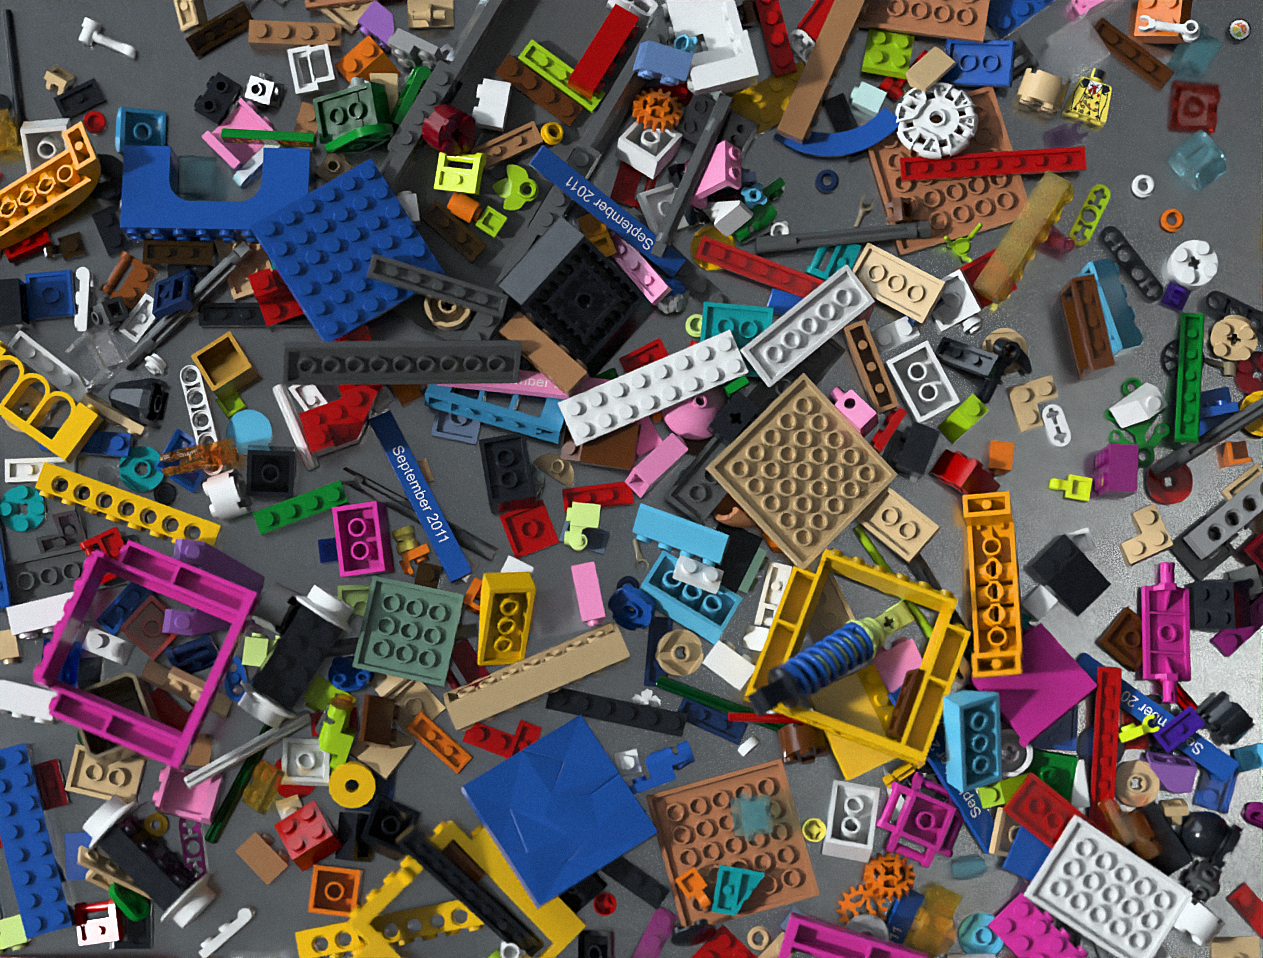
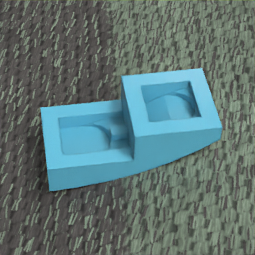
[1233,743,1263,773]

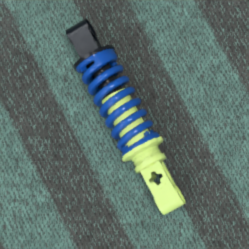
[747,600,915,717]

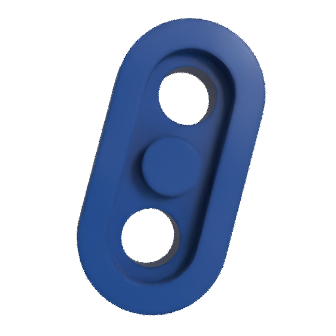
[224,656,249,702]

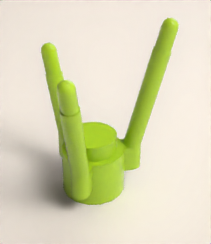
[944,223,983,263]

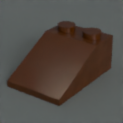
[560,423,641,470]

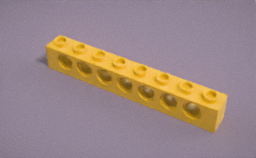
[35,462,223,548]
[295,899,484,958]

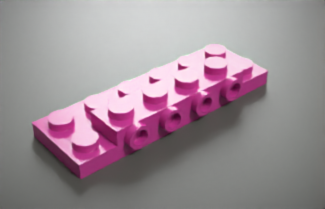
[988,892,1089,958]

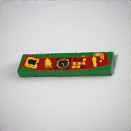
[221,128,317,148]

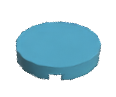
[226,410,273,456]
[959,913,1005,956]

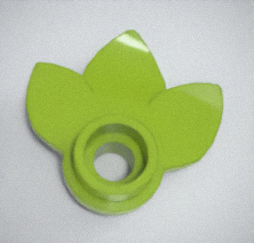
[493,164,539,211]

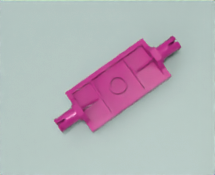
[1141,562,1191,703]

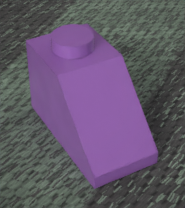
[1146,751,1197,794]

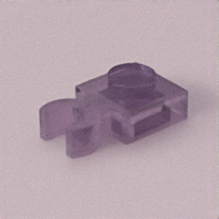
[1044,121,1088,148]

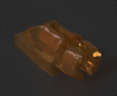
[159,438,239,477]
[1097,798,1163,861]

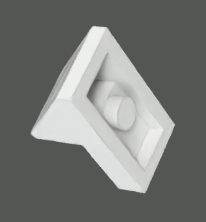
[703,200,754,237]

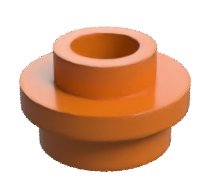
[1161,209,1184,232]

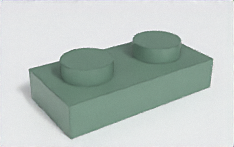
[738,547,769,594]

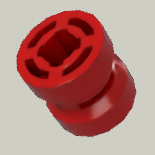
[593,891,617,916]

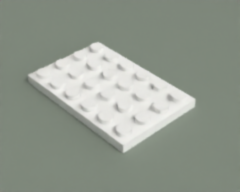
[1024,815,1193,958]

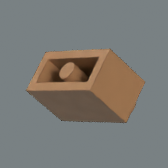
[235,831,291,885]

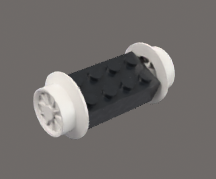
[238,585,354,729]
[83,795,216,929]

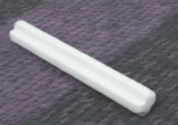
[273,384,319,470]

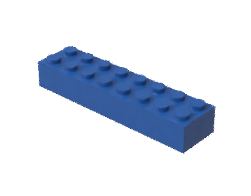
[0,743,76,938]

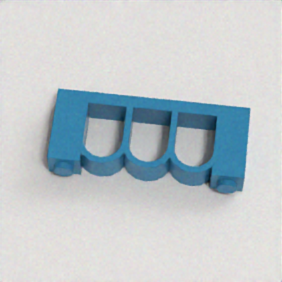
[424,384,566,444]

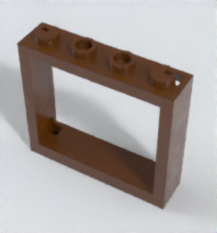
[1060,274,1116,381]

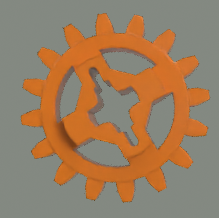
[632,88,683,133]
[864,852,915,902]
[836,884,888,934]

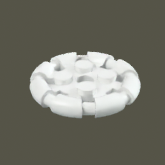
[895,82,978,159]

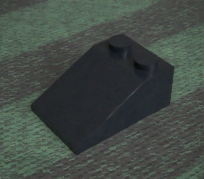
[1029,534,1111,617]

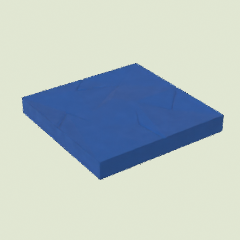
[461,715,658,910]

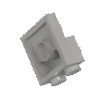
[387,28,445,70]

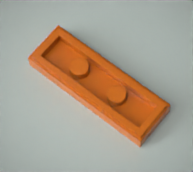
[405,711,473,774]

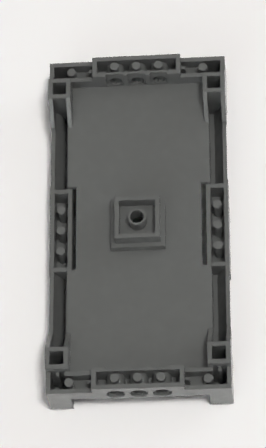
[379,0,669,341]

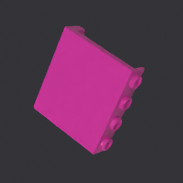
[968,623,1098,749]

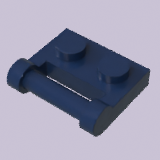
[152,270,196,319]
[164,632,220,674]

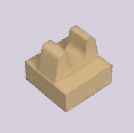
[44,65,76,95]
[1161,798,1189,826]

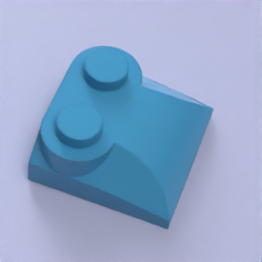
[115,106,166,156]

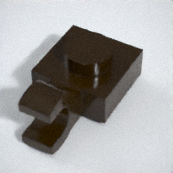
[43,231,87,261]

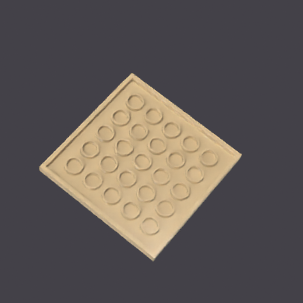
[706,373,898,570]

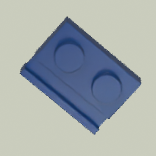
[1193,767,1239,814]

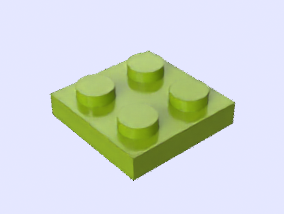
[862,29,914,80]

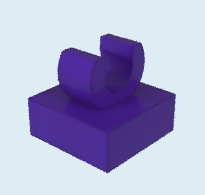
[1159,281,1191,313]

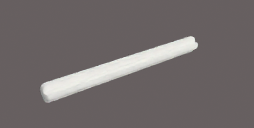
[184,711,311,789]

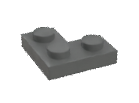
[35,505,87,554]

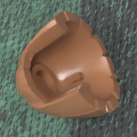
[712,493,757,528]

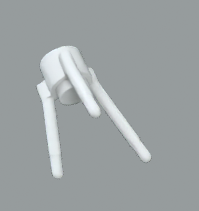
[501,942,533,958]

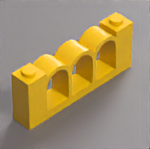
[0,341,103,465]

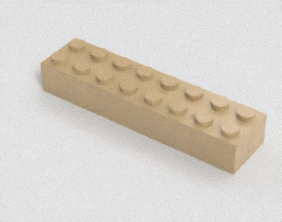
[443,620,630,731]

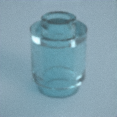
[951,854,987,881]

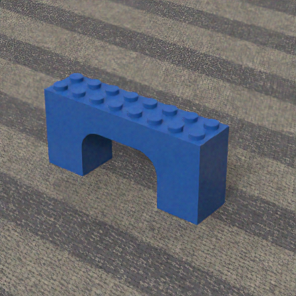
[120,145,316,244]

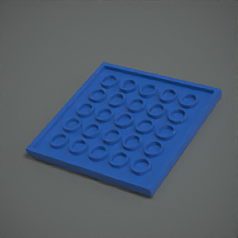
[250,159,446,342]

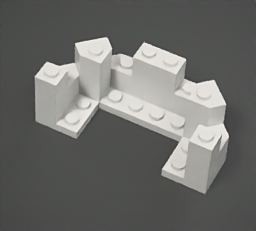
[662,0,759,96]

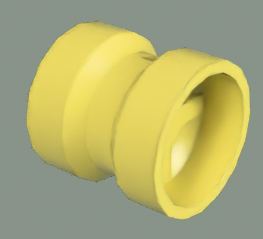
[391,525,420,554]
[802,818,826,842]

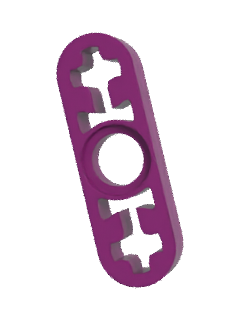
[178,818,208,881]

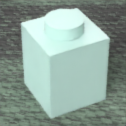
[849,81,887,117]

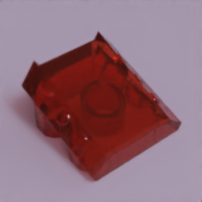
[1169,79,1221,132]

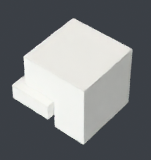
[287,44,338,96]

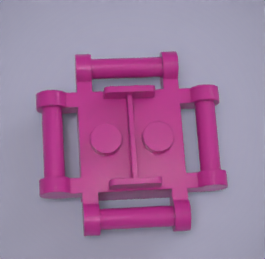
[875,772,965,868]

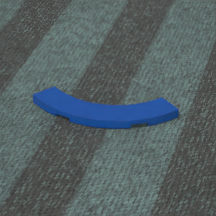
[773,107,900,157]

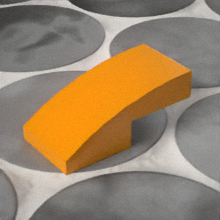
[576,213,617,257]

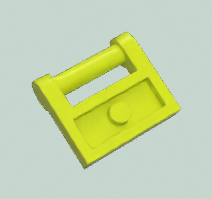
[434,152,487,195]

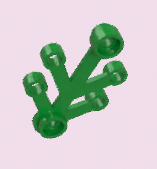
[1105,378,1170,468]

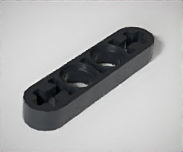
[1099,226,1164,303]

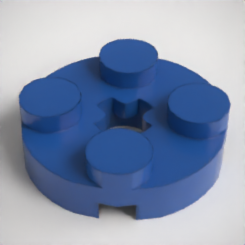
[608,584,655,630]

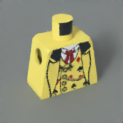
[1061,68,1112,127]

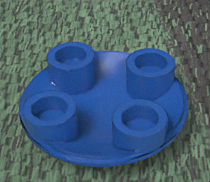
[328,656,375,691]

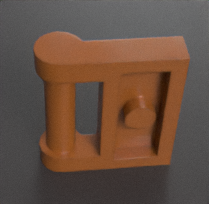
[99,251,159,310]

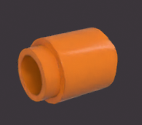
[447,192,483,224]

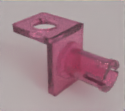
[1023,219,1075,258]

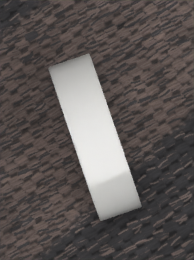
[1041,404,1071,448]

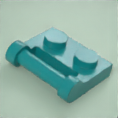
[805,230,862,281]

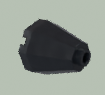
[109,378,169,428]

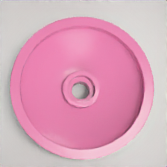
[661,385,729,440]

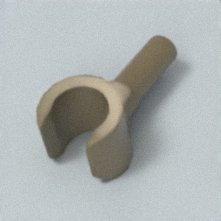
[854,195,874,228]
[1205,358,1236,377]
[633,539,649,571]

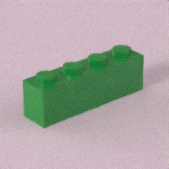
[253,480,351,537]

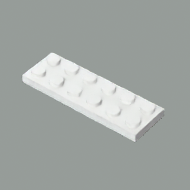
[740,265,875,387]

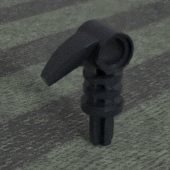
[977,337,1032,404]

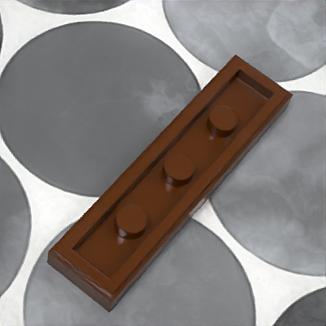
[1087,17,1175,92]

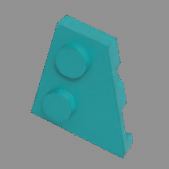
[711,865,765,916]

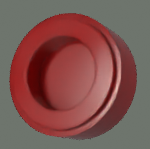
[83,111,107,135]

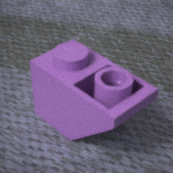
[357,0,396,53]

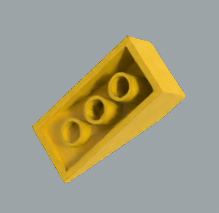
[477,571,536,666]

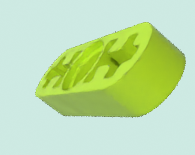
[1068,184,1111,248]

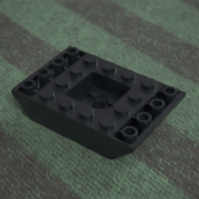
[497,216,655,377]

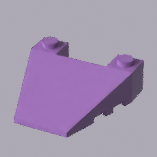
[162,539,264,636]

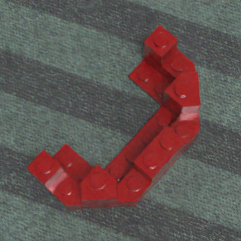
[247,268,386,458]

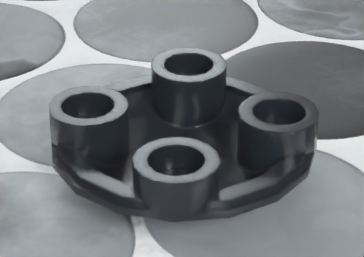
[671,919,716,947]

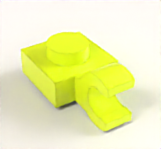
[1049,474,1093,502]
[1118,715,1160,743]

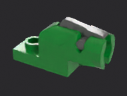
[733,177,786,244]

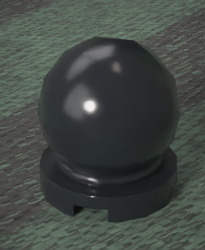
[1182,811,1243,869]

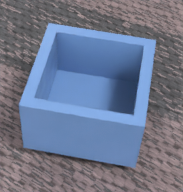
[633,40,693,87]

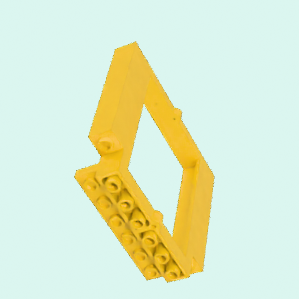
[744,548,971,767]
[347,820,586,958]

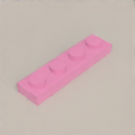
[609,231,672,306]

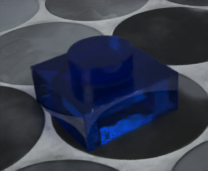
[318,538,338,564]

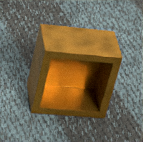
[191,331,259,401]

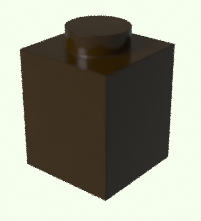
[414,561,444,589]

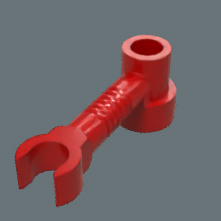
[878,50,928,102]

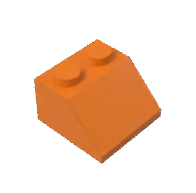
[334,35,401,85]

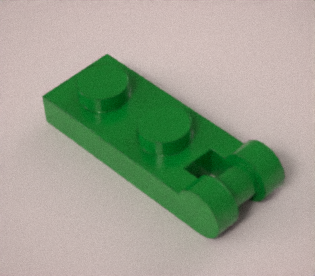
[390,66,431,126]

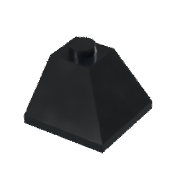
[361,794,420,861]

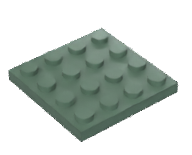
[352,575,465,687]

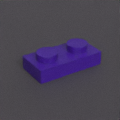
[1153,706,1205,753]

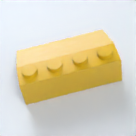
[808,663,897,781]

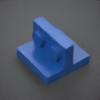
[1199,386,1239,437]

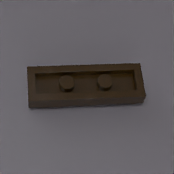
[184,1,254,57]
[420,199,487,263]
[143,240,214,267]

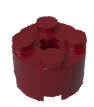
[422,104,476,157]

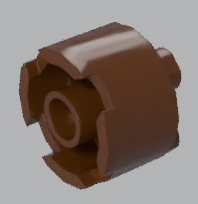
[778,723,830,765]

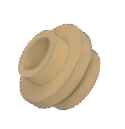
[747,926,771,950]

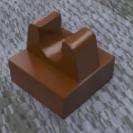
[737,0,761,27]
[885,197,913,224]

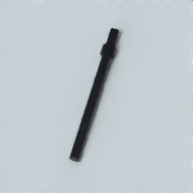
[2,9,27,145]

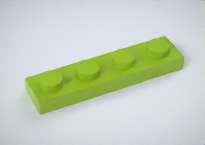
[518,39,606,114]

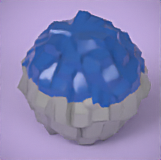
[657,277,690,314]

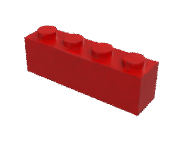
[567,4,640,99]

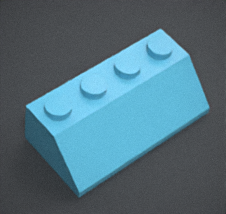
[1082,258,1143,356]
[632,503,730,567]
[639,550,743,644]
[943,690,1002,793]

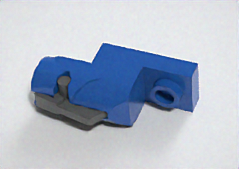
[629,740,695,794]

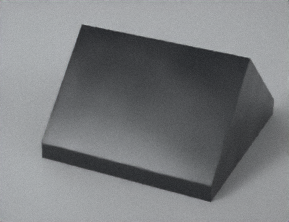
[578,929,615,958]

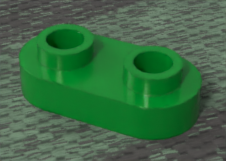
[109,882,150,922]

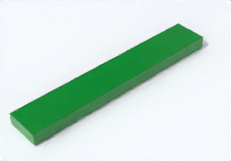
[1174,312,1205,444]

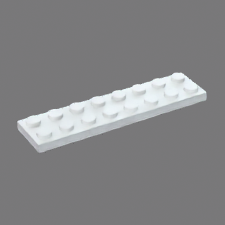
[558,330,749,447]

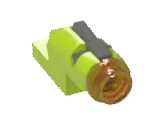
[315,693,355,772]

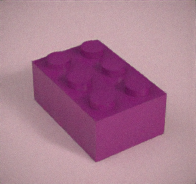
[1094,443,1138,498]

